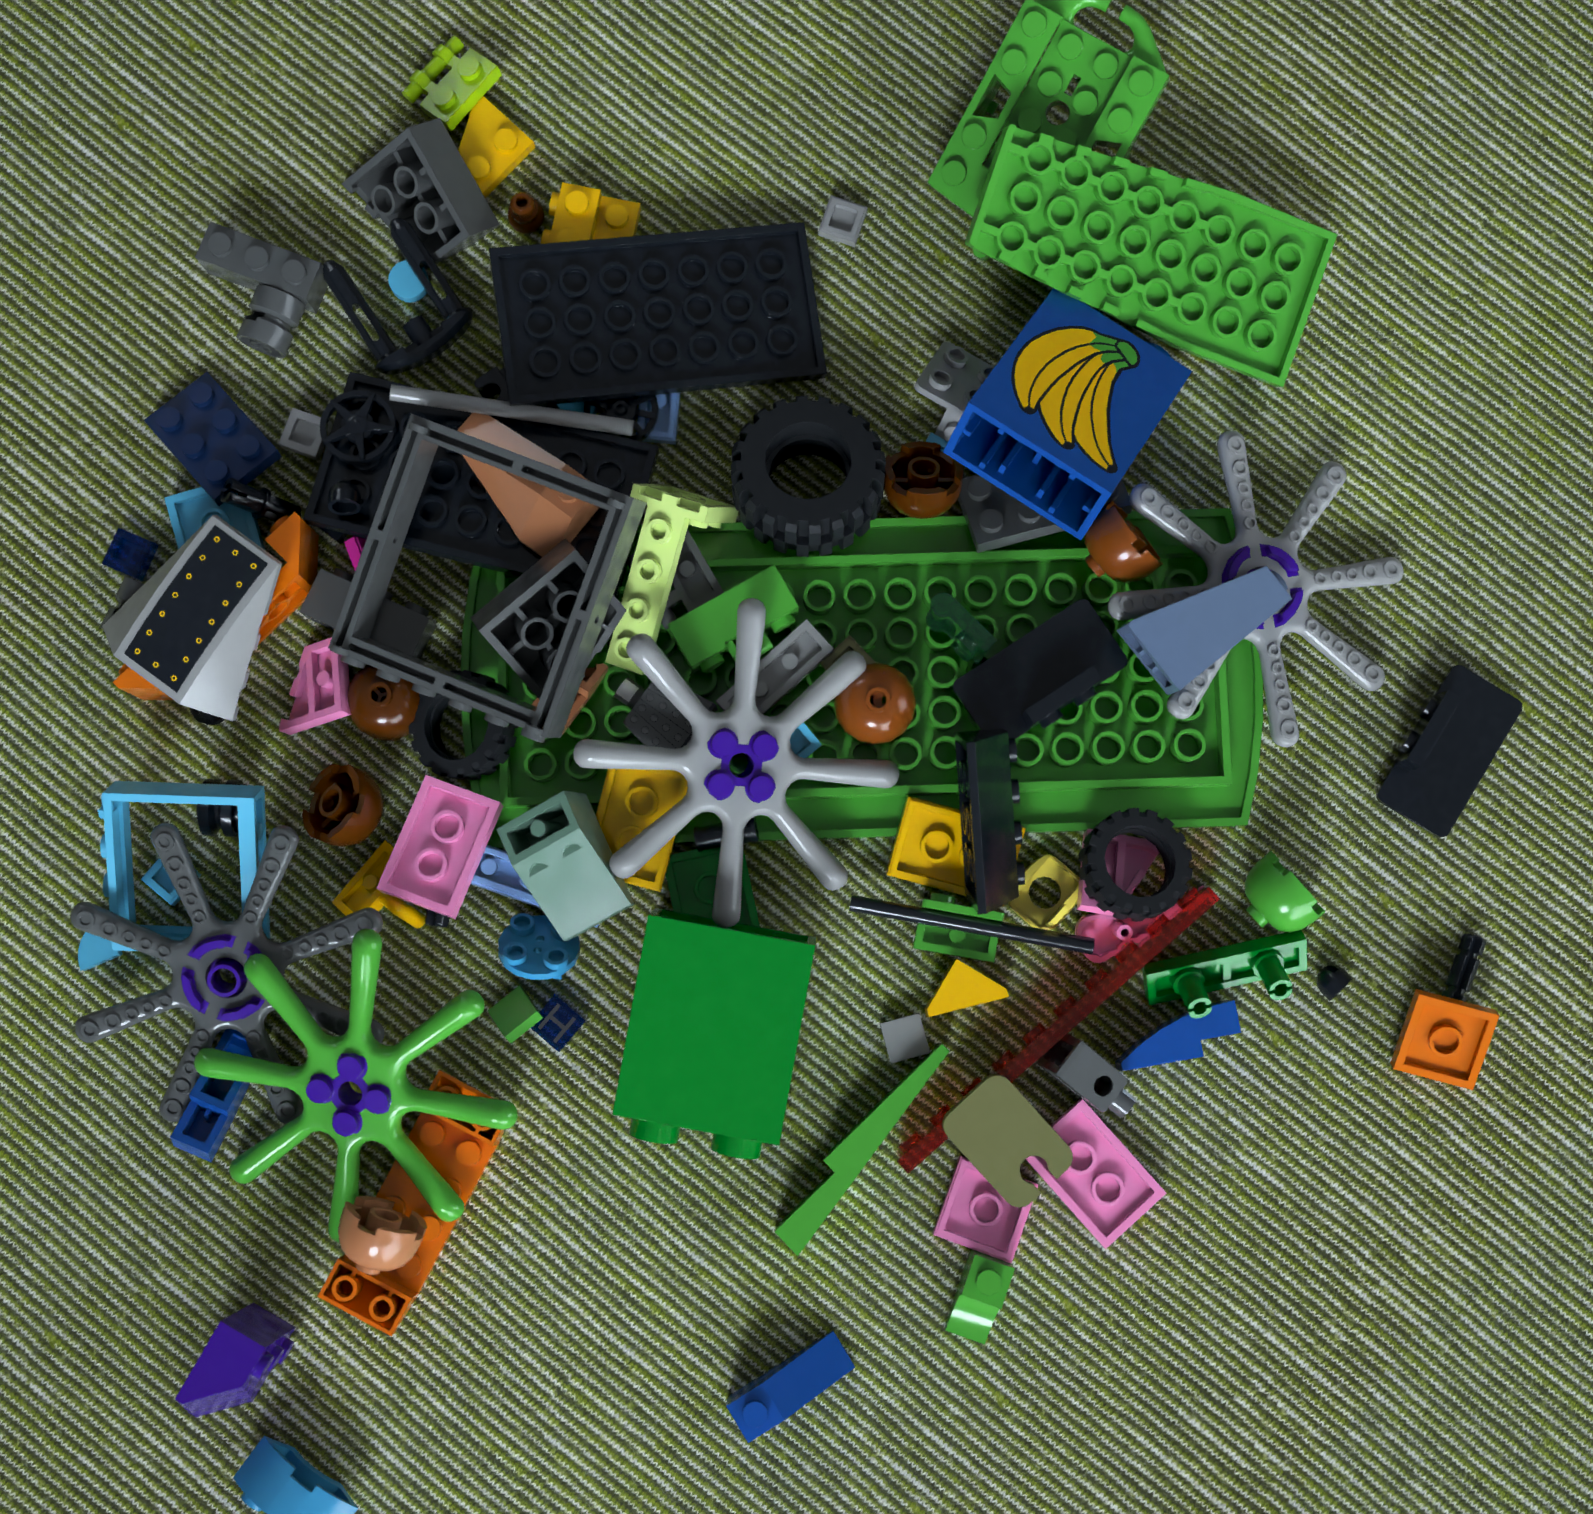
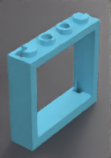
[98,781,270,951]

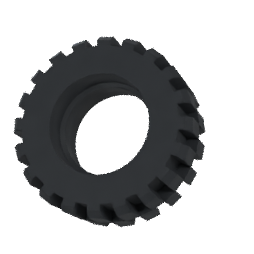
[731,395,886,557]

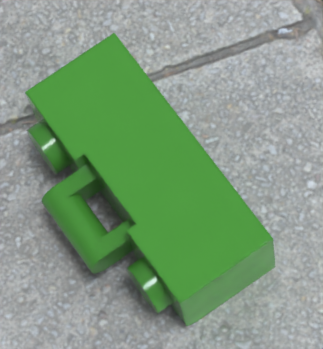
[667,564,799,673]

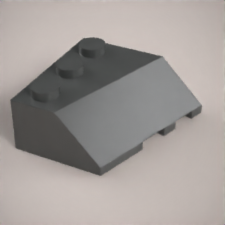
[341,118,500,270]
[471,538,627,700]

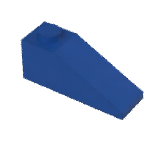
[726,1330,855,1443]

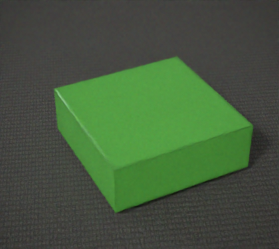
[488,985,543,1043]

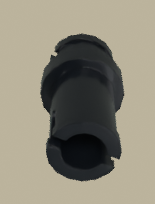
[694,817,759,852]

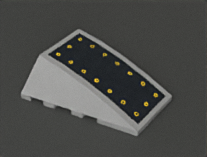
[102,515,282,721]

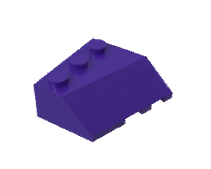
[175,1302,296,1417]

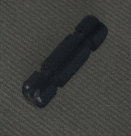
[1442,933,1486,1002]

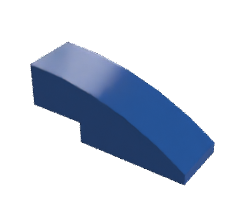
[1115,1000,1241,1071]
[170,1029,252,1162]

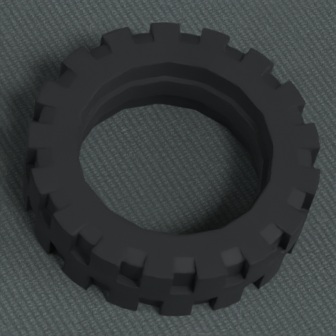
[409,670,519,780]
[1078,808,1193,922]

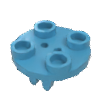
[498,913,580,980]

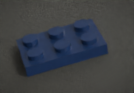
[144,372,282,506]

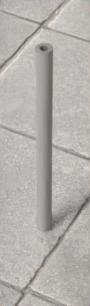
[389,384,634,436]

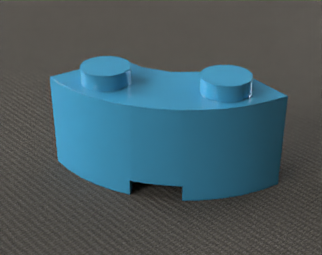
[233,1436,358,1514]

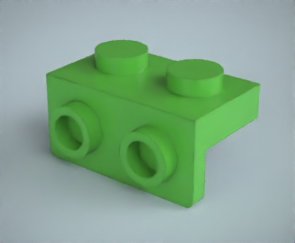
[913,893,1004,963]

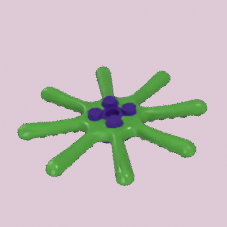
[194,929,518,1243]

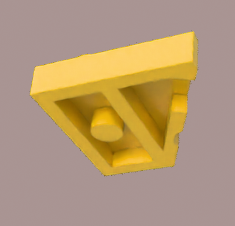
[458,96,535,198]

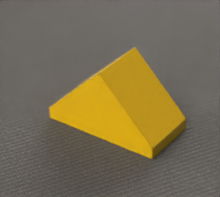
[924,959,1009,1017]

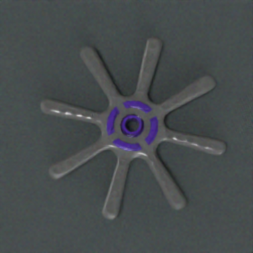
[70,823,384,1124]

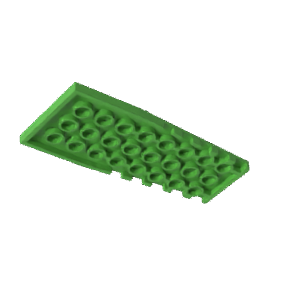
[965,124,1338,387]

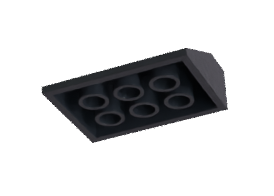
[954,728,1025,914]

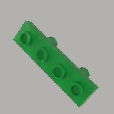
[1142,930,1308,1018]

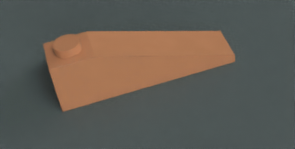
[457,413,600,558]

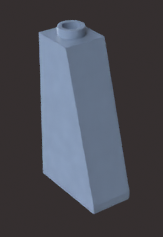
[1116,566,1292,695]

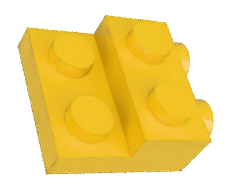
[541,182,641,244]

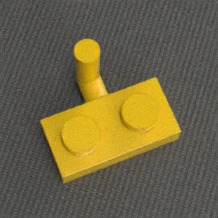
[332,840,425,929]

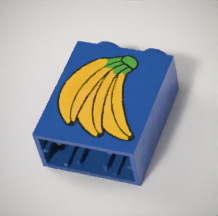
[943,289,1192,541]

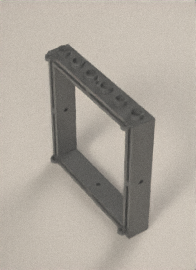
[328,414,647,743]

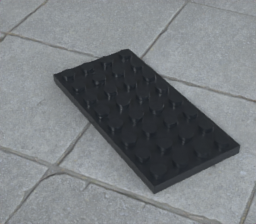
[489,222,827,406]
[303,372,659,599]

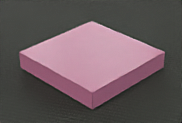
[932,1155,1039,1263]

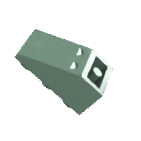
[497,790,634,941]

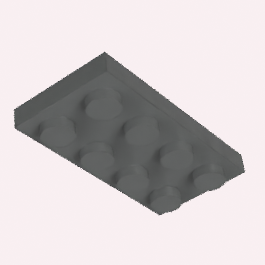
[958,474,1132,553]

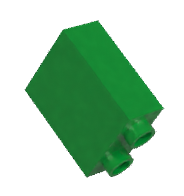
[612,908,816,1159]

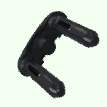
[323,218,473,375]

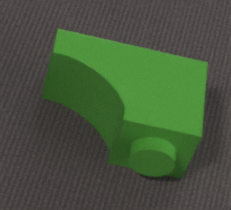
[944,1249,1015,1345]

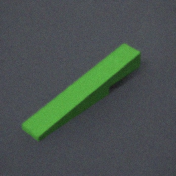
[774,1043,949,1256]

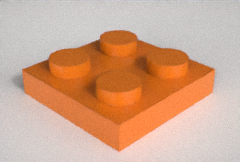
[1390,989,1500,1090]

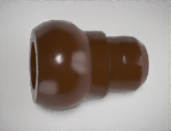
[507,192,545,234]

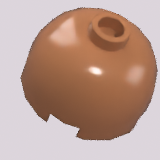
[338,1196,427,1275]

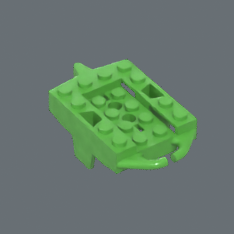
[927,0,1169,261]

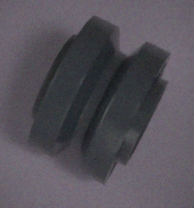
[196,779,244,837]

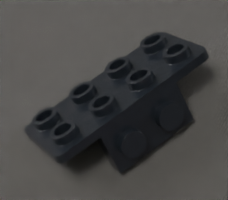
[953,599,1128,739]
[1376,665,1523,838]

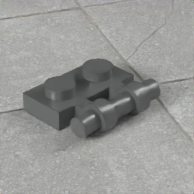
[627,529,724,630]

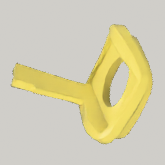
[1008,854,1079,930]

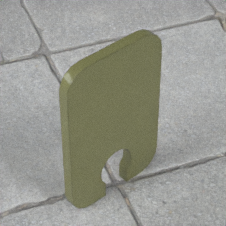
[942,1073,1073,1208]

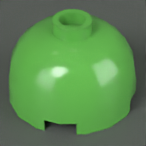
[1245,851,1326,932]

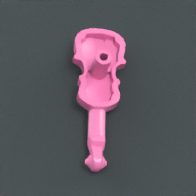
[1075,885,1213,963]

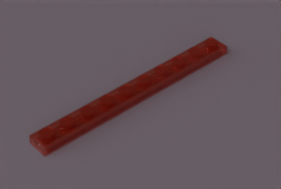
[897,886,1220,1173]

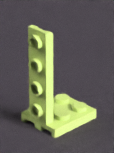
[605,483,739,675]

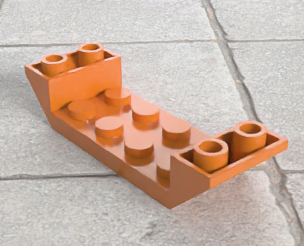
[113,512,319,700]
[317,1070,504,1337]

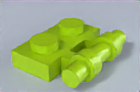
[402,35,502,132]

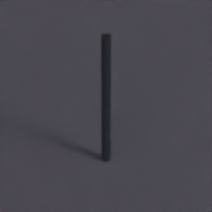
[849,895,1095,955]

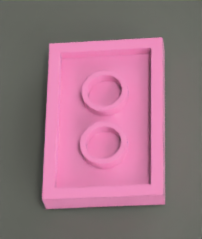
[376,775,503,919]
[1025,1098,1166,1249]

